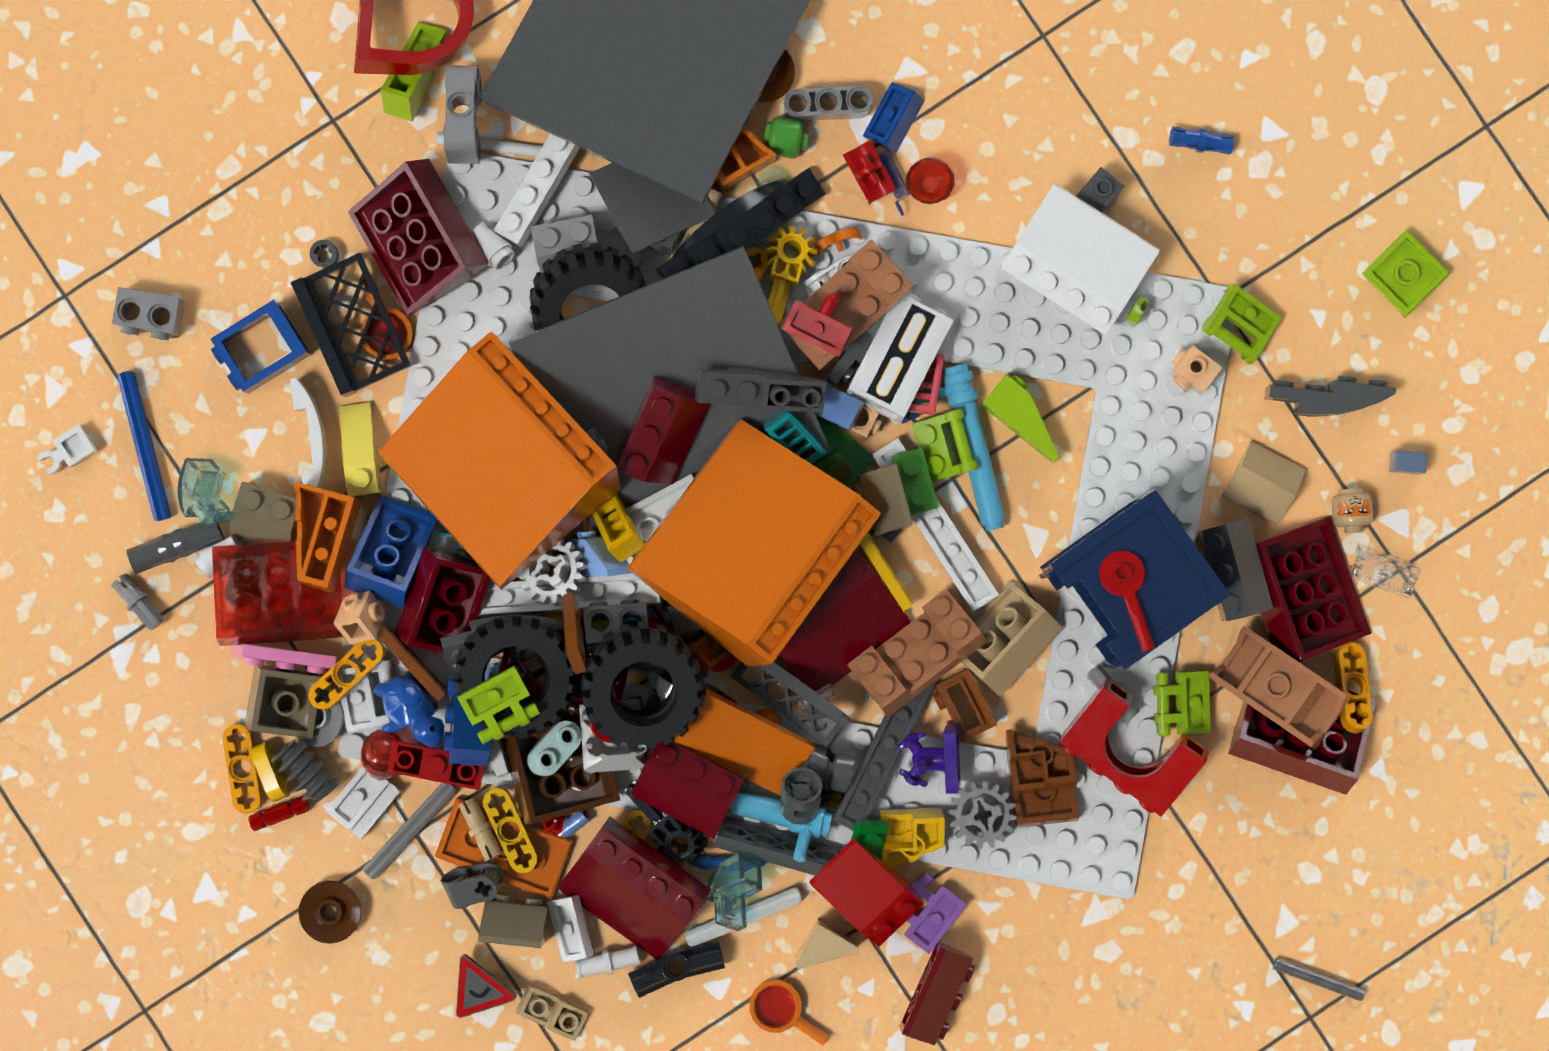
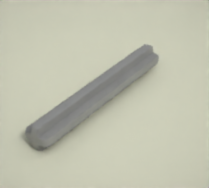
[363,783,457,879]

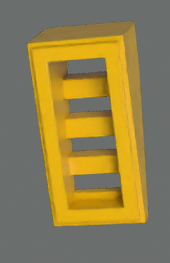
[592,493,644,562]

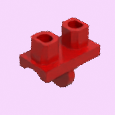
[843,140,897,205]

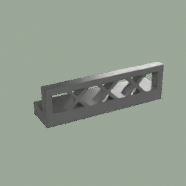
[730,662,851,748]
[714,816,842,875]

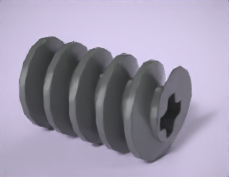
[270,737,339,806]

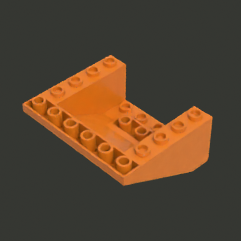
[378,331,621,590]
[627,419,881,666]

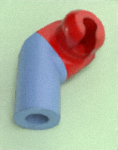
[542,810,591,837]

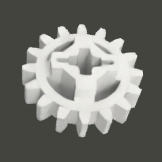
[518,539,587,606]

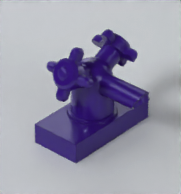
[898,724,961,794]

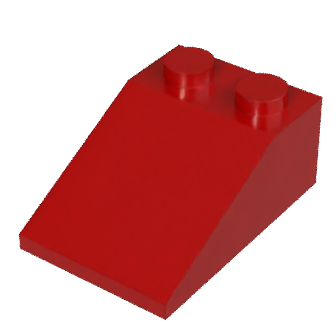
[809,838,924,947]

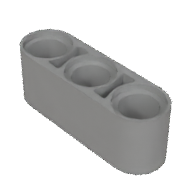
[783,85,874,121]

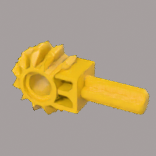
[764,225,818,326]

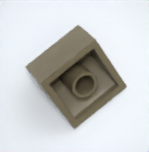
[854,464,913,536]
[229,481,297,561]
[244,665,321,739]
[478,894,549,948]

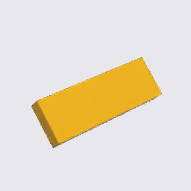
[860,532,913,612]

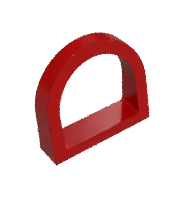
[354,0,474,75]

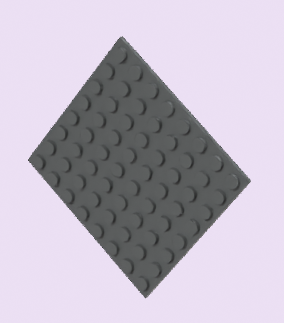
[479,0,811,204]
[509,246,831,537]

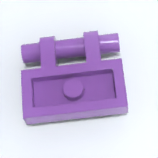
[904,872,967,954]

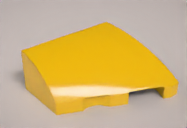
[879,807,945,869]

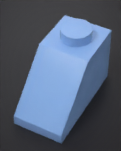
[565,530,632,577]

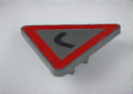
[456,954,517,1018]

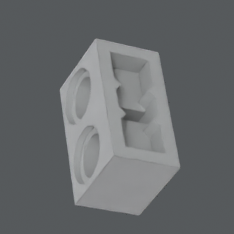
[112,287,185,341]

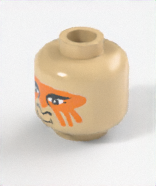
[1331,488,1373,533]

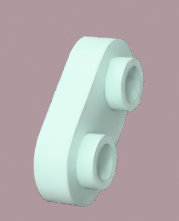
[528,721,582,776]

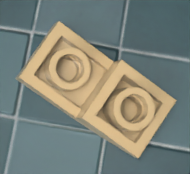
[515,984,588,1041]

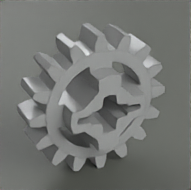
[948,780,1017,849]

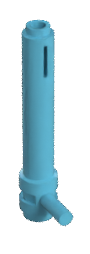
[915,364,1006,532]
[729,790,833,862]

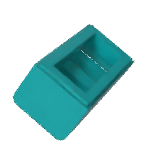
[764,411,827,464]

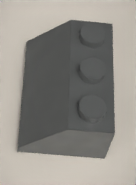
[1198,518,1274,622]

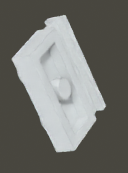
[326,762,401,840]

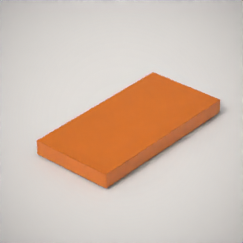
[674,688,815,796]
[435,798,574,900]

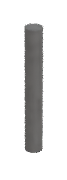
[1272,958,1365,1001]

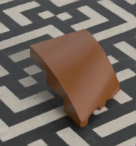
[1005,729,1079,828]

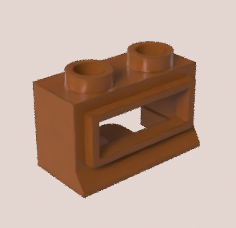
[932,669,997,742]

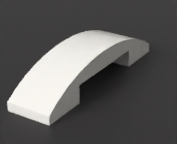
[290,378,327,488]

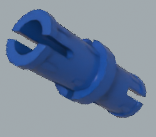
[1169,126,1234,155]

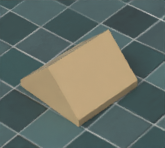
[1222,441,1306,524]
[796,919,859,969]

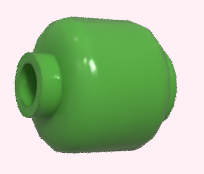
[763,116,810,159]

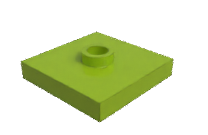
[1361,230,1451,318]

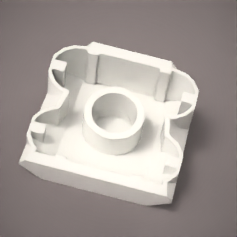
[579,699,647,774]

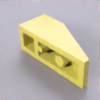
[339,402,383,498]

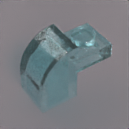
[177,458,233,525]
[706,853,763,931]

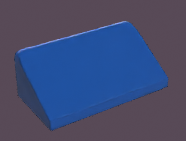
[863,82,924,153]

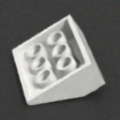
[1000,183,1160,335]

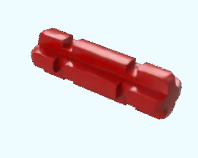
[248,796,309,831]

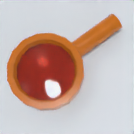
[360,275,414,361]
[749,979,830,1046]

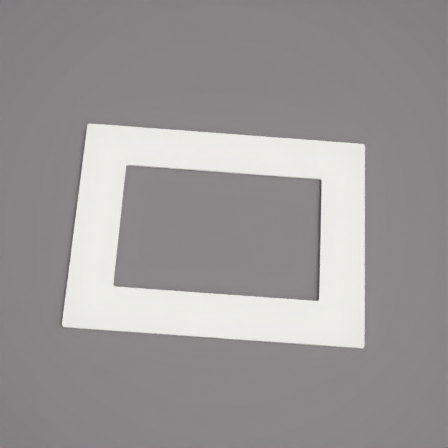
[338,153,1234,899]

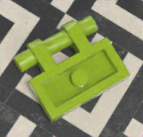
[457,666,540,744]
[1153,670,1211,736]

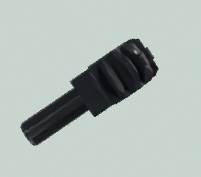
[624,779,708,867]

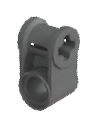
[441,861,505,909]

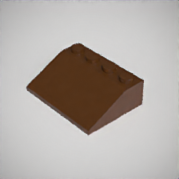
[502,681,620,825]

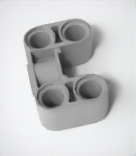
[444,66,482,164]

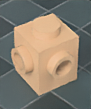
[1170,345,1222,395]
[334,591,386,644]

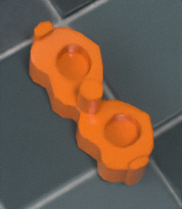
[813,227,863,257]

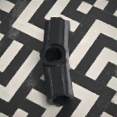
[628,941,725,998]

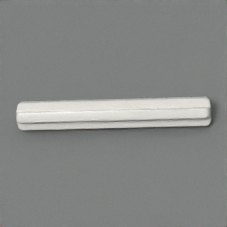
[684,887,802,947]

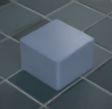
[1389,450,1428,475]

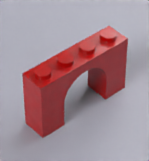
[1060,677,1209,817]

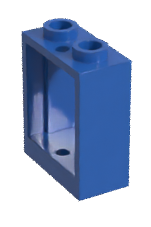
[211,299,311,394]

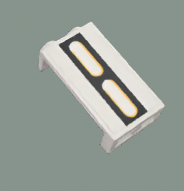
[846,293,954,424]

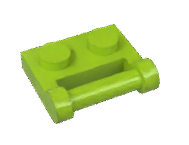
[1202,284,1282,364]
[912,409,979,483]

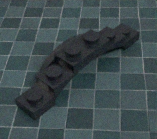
[656,168,826,279]

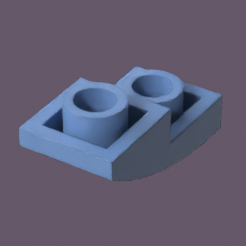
[815,385,864,432]

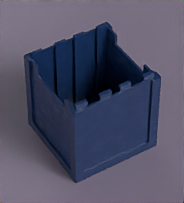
[1038,489,1231,670]

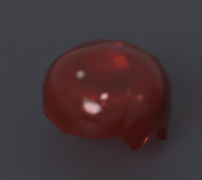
[906,157,955,205]
[360,729,405,780]

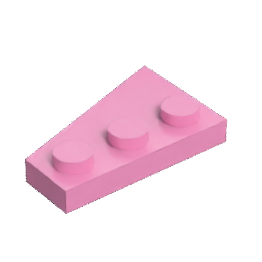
[232,644,336,675]

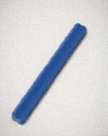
[117,371,171,522]

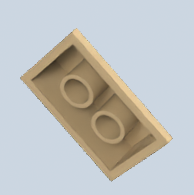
[961,581,1063,697]

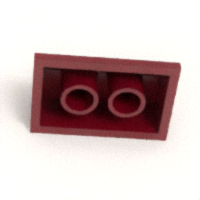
[615,376,710,485]
[395,546,490,654]
[631,742,744,839]
[899,942,975,1046]

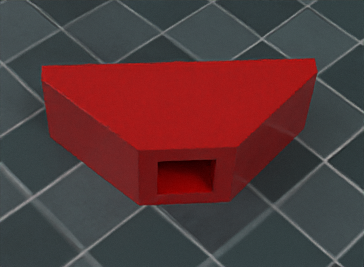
[387,741,485,790]

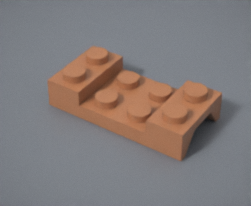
[778,239,914,372]
[847,589,987,718]
[1208,625,1351,750]

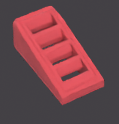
[907,354,945,415]

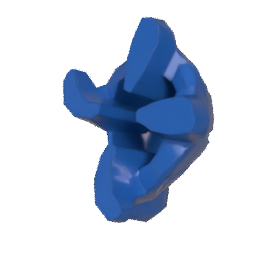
[373,671,445,748]

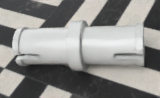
[575,945,640,979]

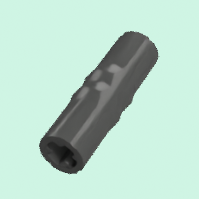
[126,517,224,574]

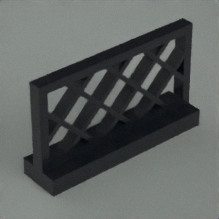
[290,253,412,397]

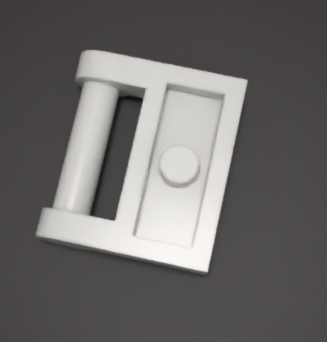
[338,660,393,732]

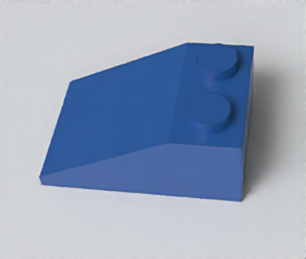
[344,495,438,609]

